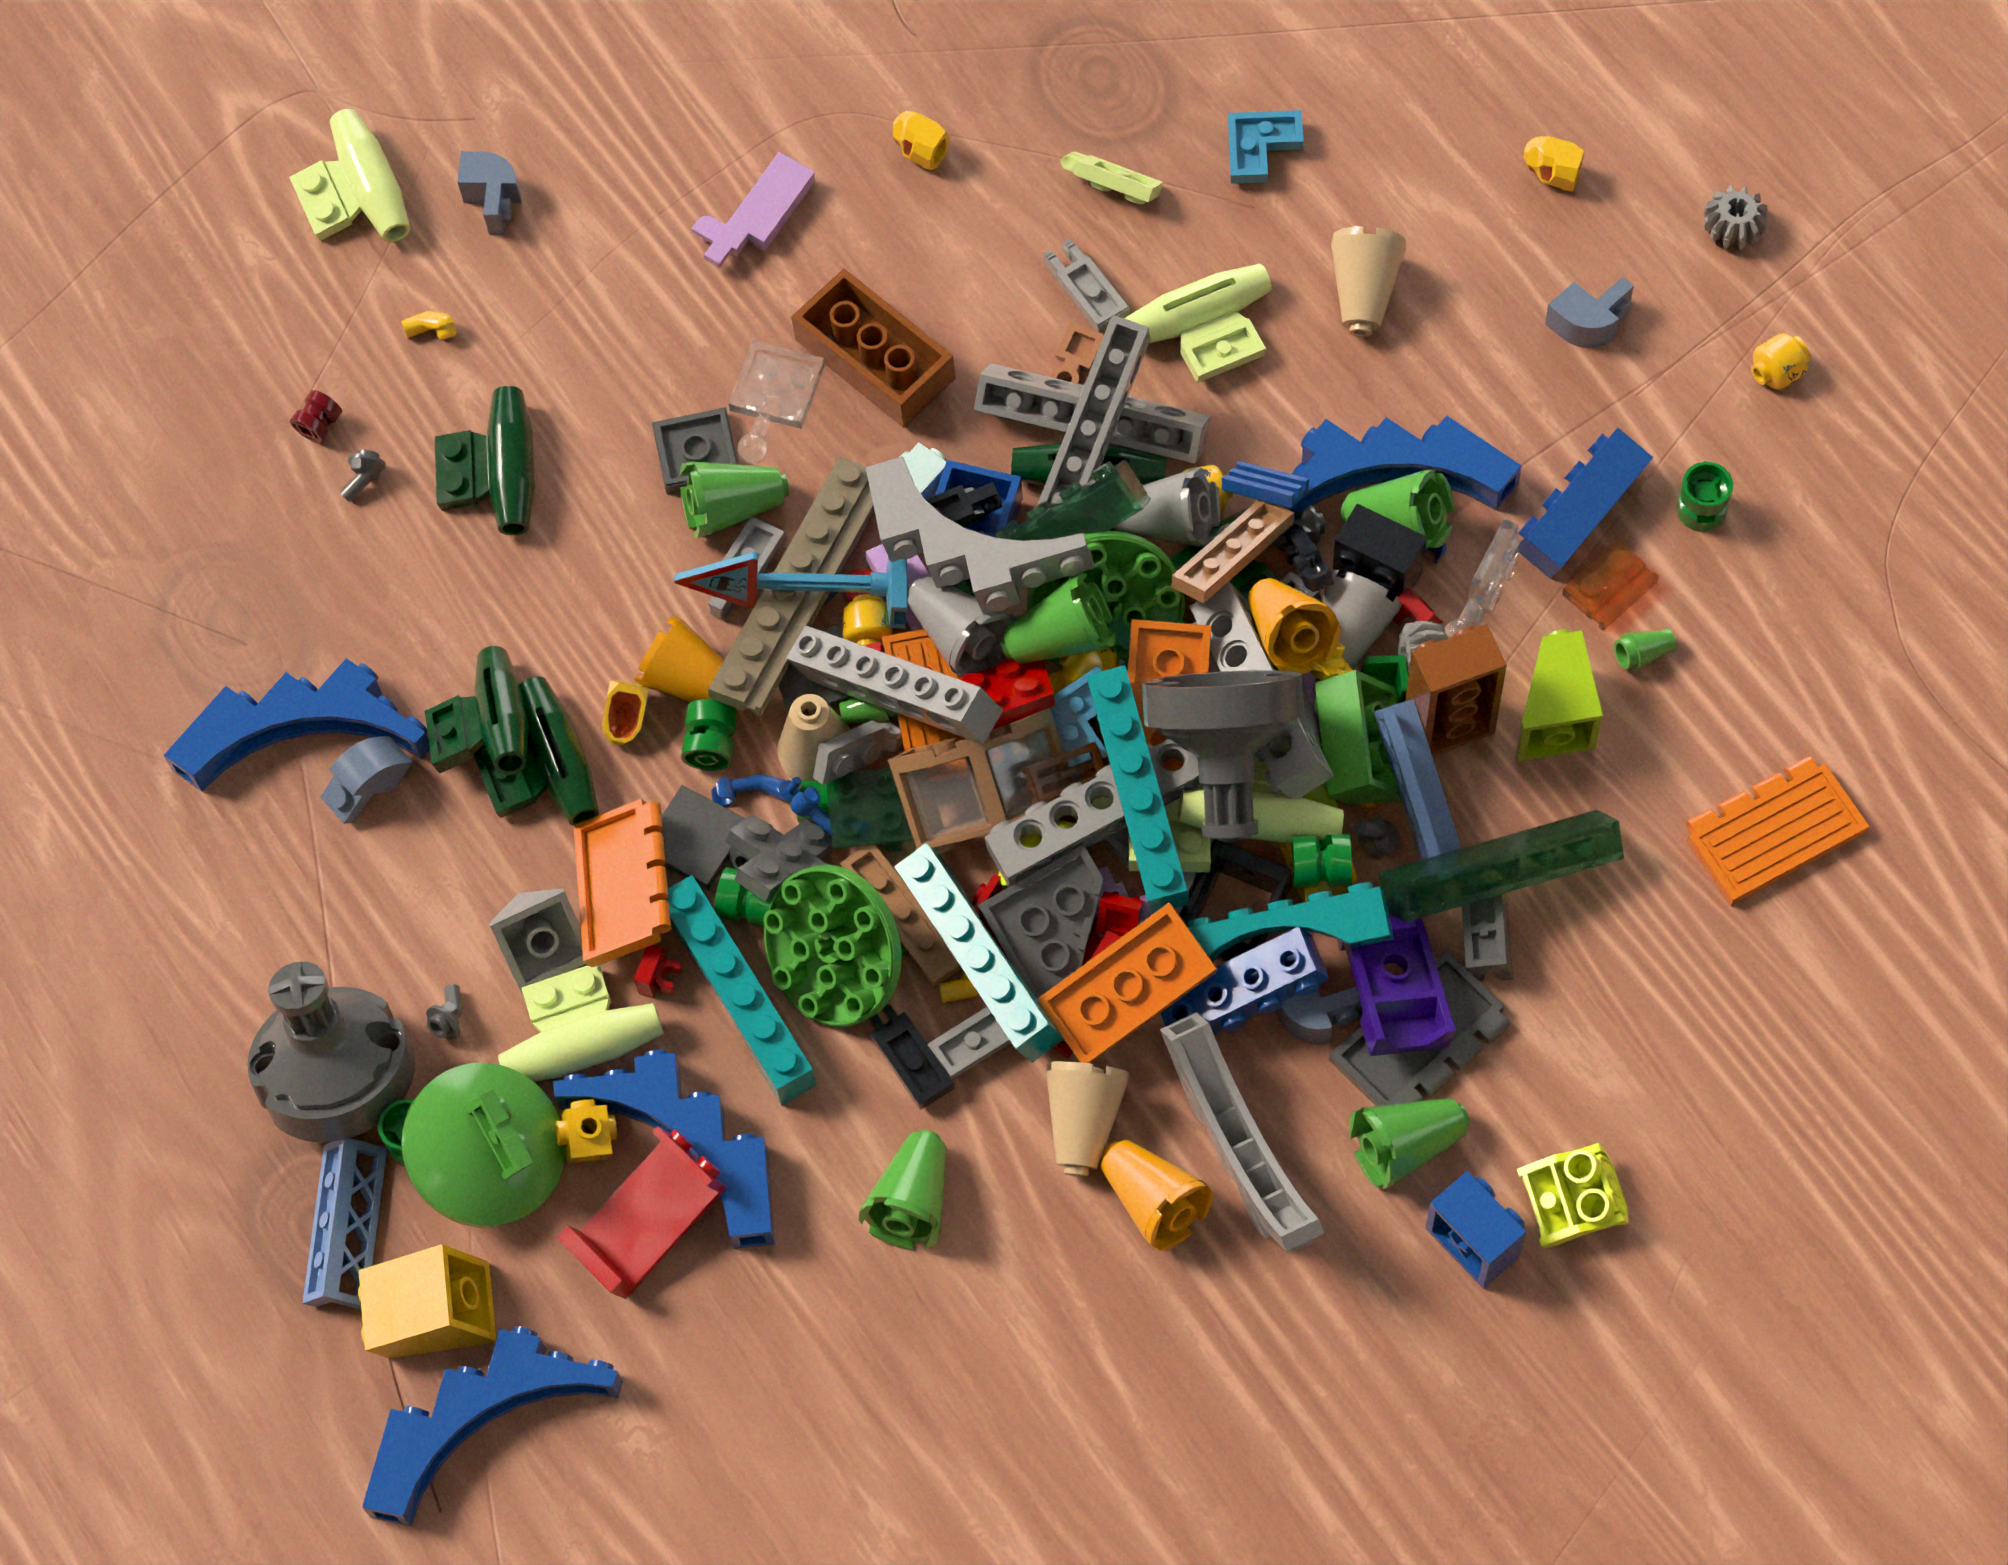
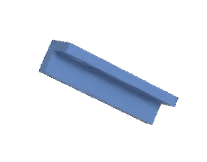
[1373,699,1463,866]
[302,1138,387,1309]

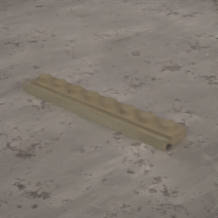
[708,457,875,717]

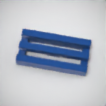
[1222,461,1309,508]

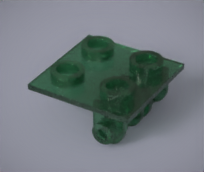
[827,768,912,852]

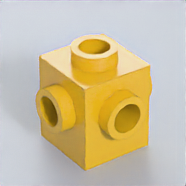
[556,1100,617,1164]

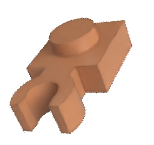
[1051,322,1104,384]

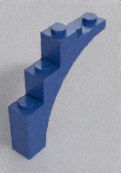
[1282,416,1522,520]
[164,658,430,792]
[553,1050,775,1249]
[362,1327,623,1526]

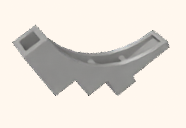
[866,456,1095,614]
[1160,1012,1324,1252]

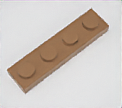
[1171,500,1294,603]
[840,841,962,988]

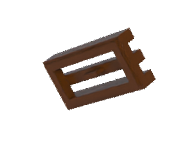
[1021,741,1104,805]

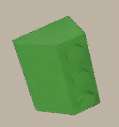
[1314,670,1402,804]

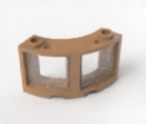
[888,709,1074,853]

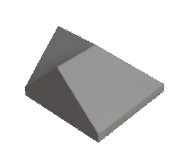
[489,889,586,993]

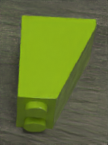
[1516,629,1603,762]

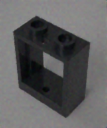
[1181,840,1292,961]

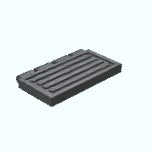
[1329,950,1510,1106]

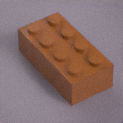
[791,268,956,428]
[1406,624,1507,756]

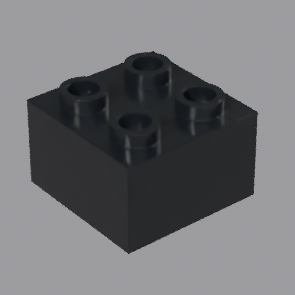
[1332,503,1427,608]

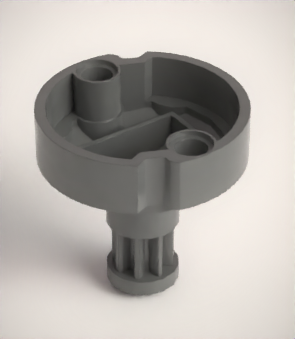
[1142,670,1304,843]
[248,962,415,1142]

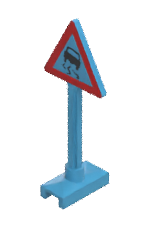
[674,552,907,628]

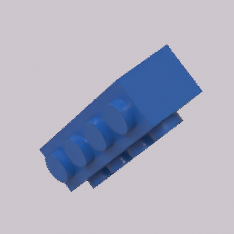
[1514,428,1653,578]
[1161,926,1329,1035]

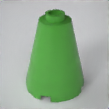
[680,461,789,538]
[1341,470,1454,548]
[1000,573,1116,664]
[1349,1098,1470,1189]
[859,1130,947,1250]

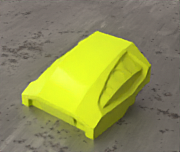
[1517,1143,1629,1248]

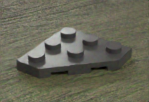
[978,844,1104,999]

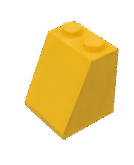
[358,1244,496,1358]

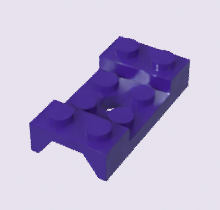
[1337,892,1456,1056]

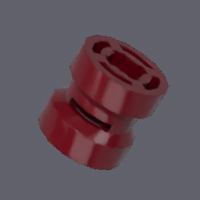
[289,390,343,443]

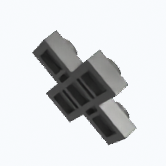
[726,814,837,902]

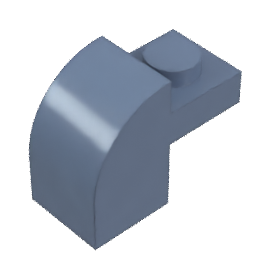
[457,151,522,235]
[1545,277,1634,348]
[320,736,413,824]
[1276,987,1363,1043]

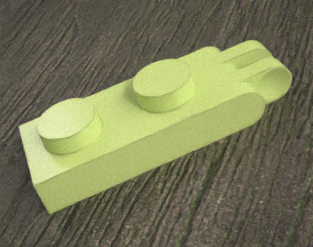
[1061,152,1163,204]

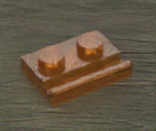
[1562,539,1659,631]

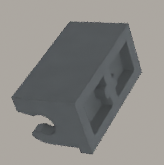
[1461,888,1513,981]

